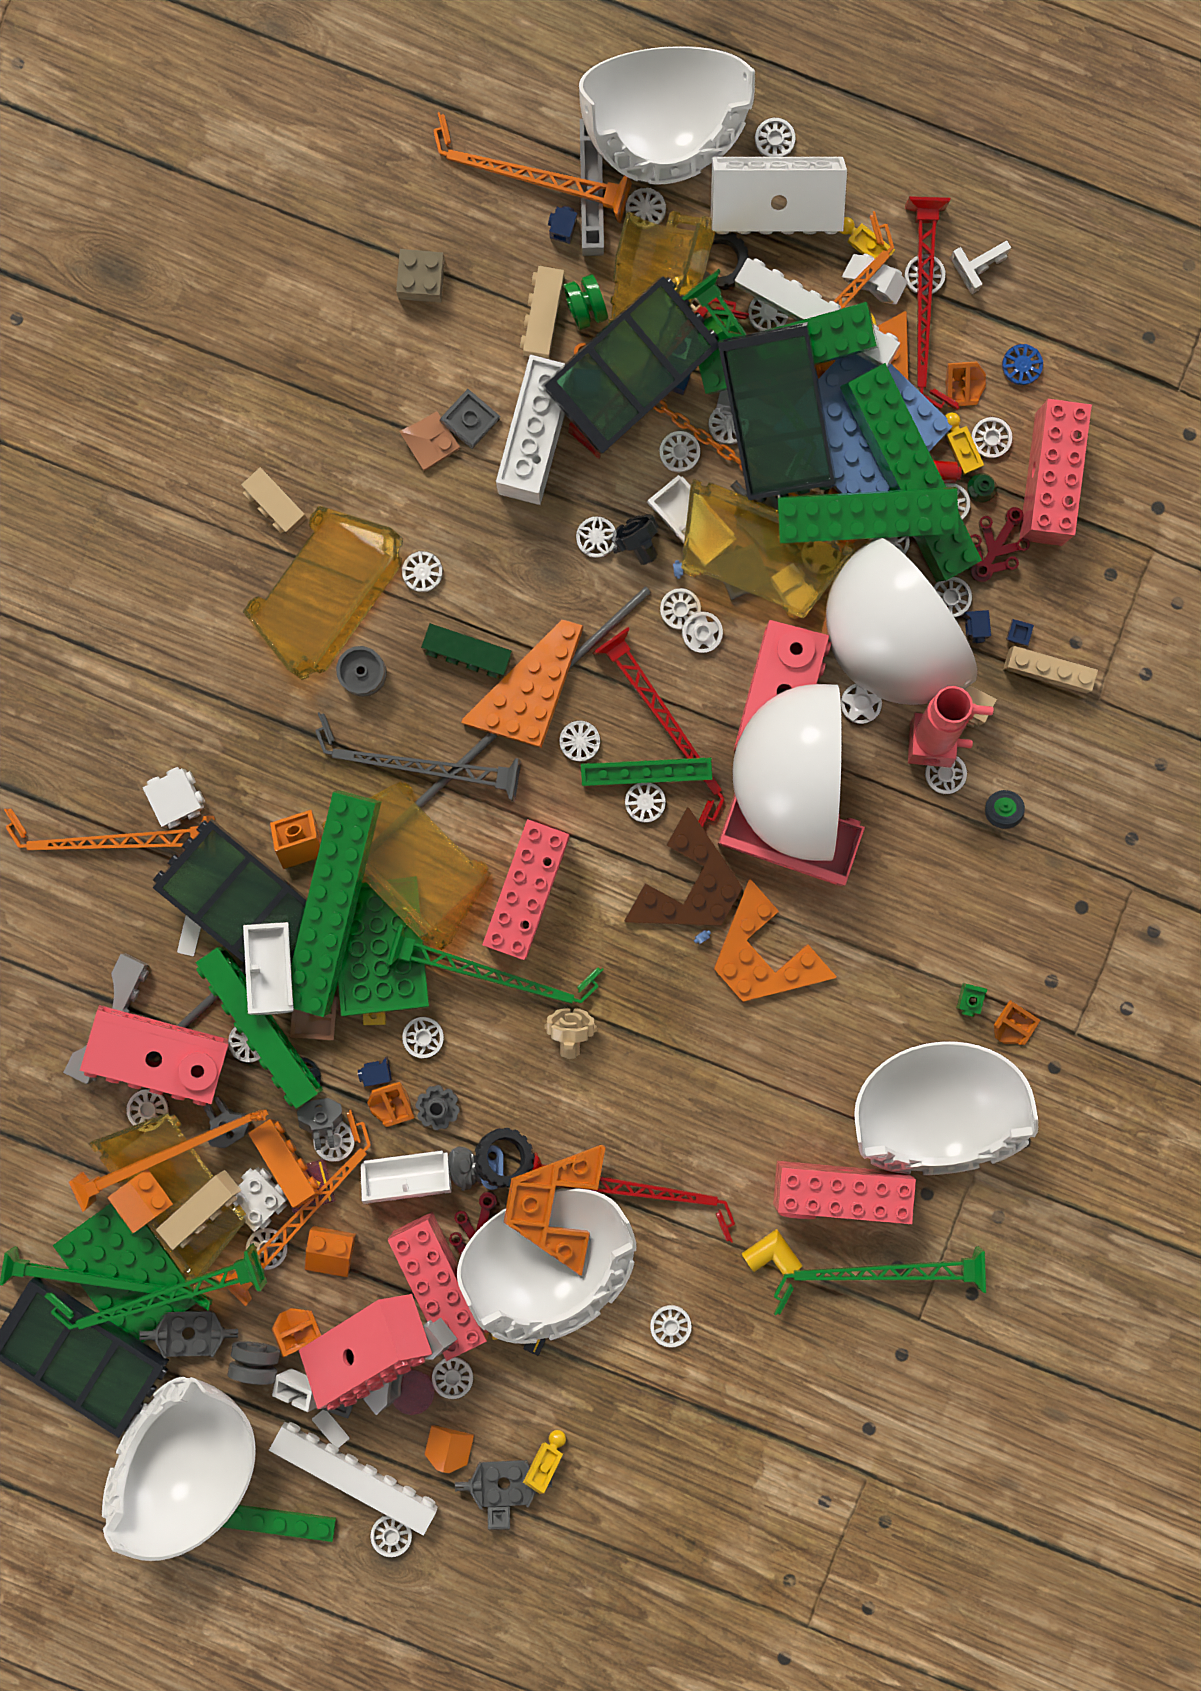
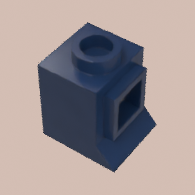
[961,610,991,644]
[358,1056,392,1087]

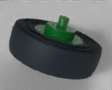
[985,790,1025,829]

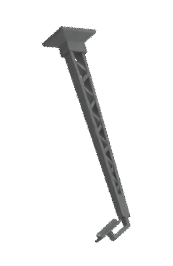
[316,712,521,802]

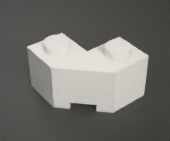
[842,254,908,304]

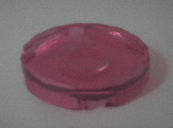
[393,1369,435,1415]

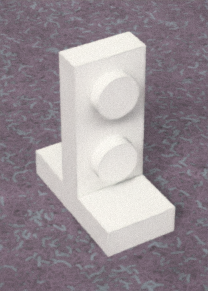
[950,241,1011,295]

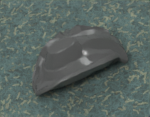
[448,1146,481,1191]

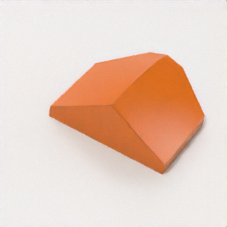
[945,361,986,407]
[994,1000,1041,1045]
[367,1082,415,1127]
[272,1308,321,1357]
[425,1425,474,1473]

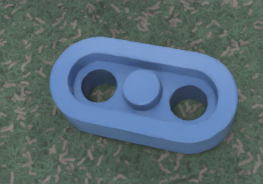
[481,1145,503,1189]

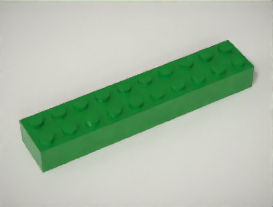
[840,363,982,582]
[291,790,382,1017]

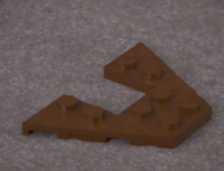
[624,807,743,925]

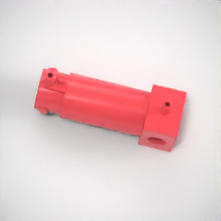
[908,686,994,768]

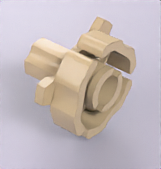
[545,1008,597,1059]

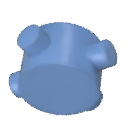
[673,560,683,579]
[694,930,711,944]

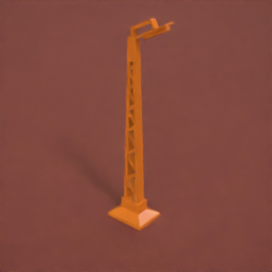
[433,112,632,224]
[747,211,894,406]
[4,808,217,858]
[69,1109,268,1212]
[215,1109,371,1306]

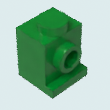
[956,983,987,1017]

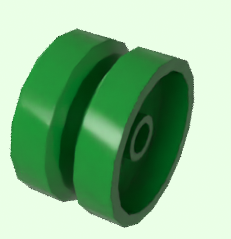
[563,274,608,330]

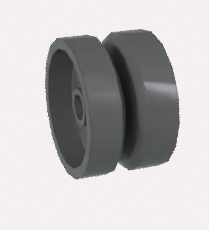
[336,646,387,697]
[227,1341,280,1385]

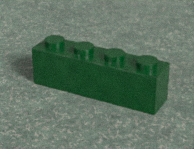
[421,623,513,679]

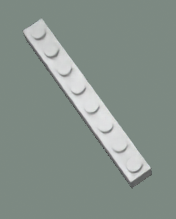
[735,258,900,367]
[269,1422,438,1536]

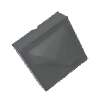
[488,1506,510,1530]

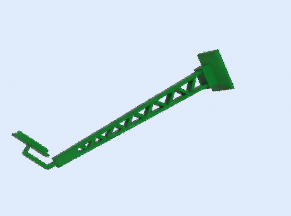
[682,269,817,480]
[386,924,604,1004]
[44,1243,267,1329]
[0,1246,213,1310]
[774,1246,986,1316]

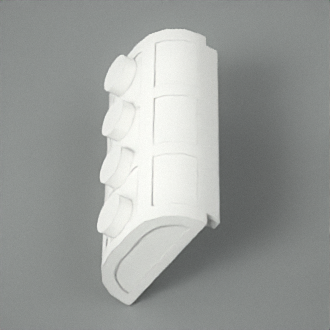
[647,475,736,567]
[243,922,293,1015]
[361,1151,451,1204]

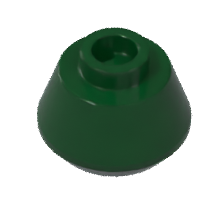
[967,473,997,503]

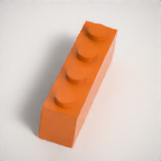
[248,1119,320,1208]

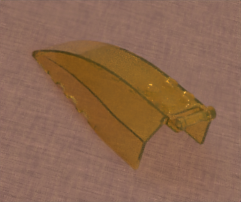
[601,211,715,396]

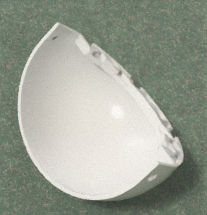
[579,47,755,184]
[826,538,977,705]
[733,684,841,861]
[855,1042,1038,1175]
[457,1188,636,1344]
[102,1377,255,1561]

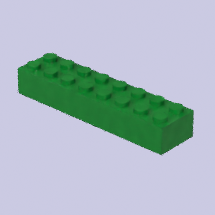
[695,302,879,395]
[778,487,959,543]
[195,946,323,1109]

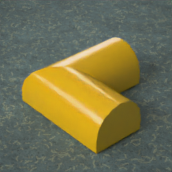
[741,1229,802,1276]

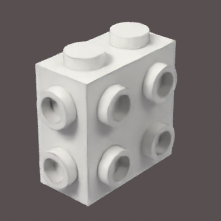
[143,767,205,829]
[230,1167,287,1232]

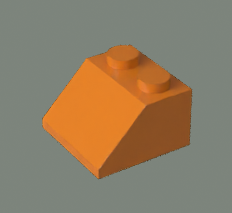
[270,810,321,869]
[107,1169,173,1233]
[305,1226,356,1278]

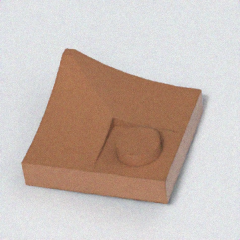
[399,411,460,472]
[290,996,337,1040]

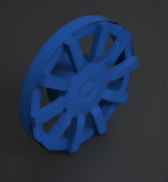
[1002,344,1043,385]

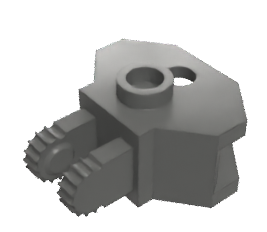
[203,1095,252,1148]
[297,1098,343,1150]

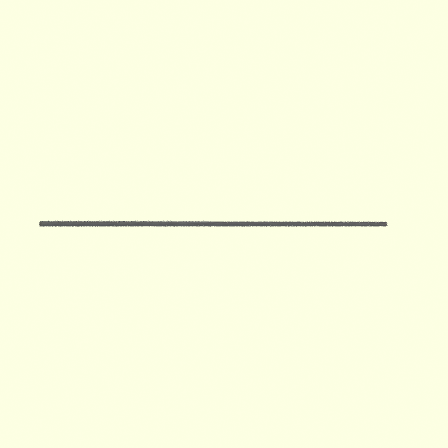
[147,586,651,1061]

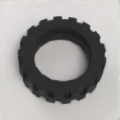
[691,231,749,290]
[474,1128,534,1188]

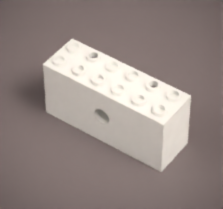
[711,157,847,234]
[496,355,573,505]

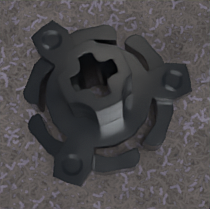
[611,514,659,565]

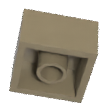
[396,249,445,303]

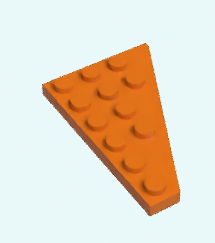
[461,620,583,748]

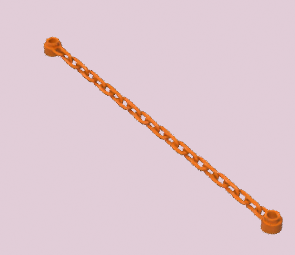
[574,343,855,547]

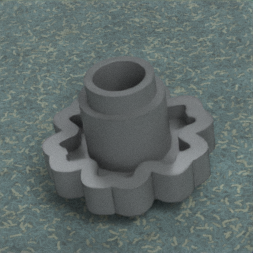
[415,1085,460,1130]

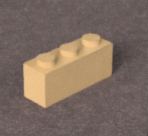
[241,467,307,536]

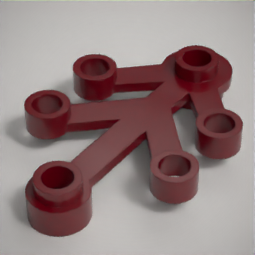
[970,507,1030,582]
[449,1191,497,1255]

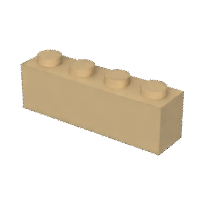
[520,266,565,359]
[1003,646,1098,693]
[156,1170,241,1250]

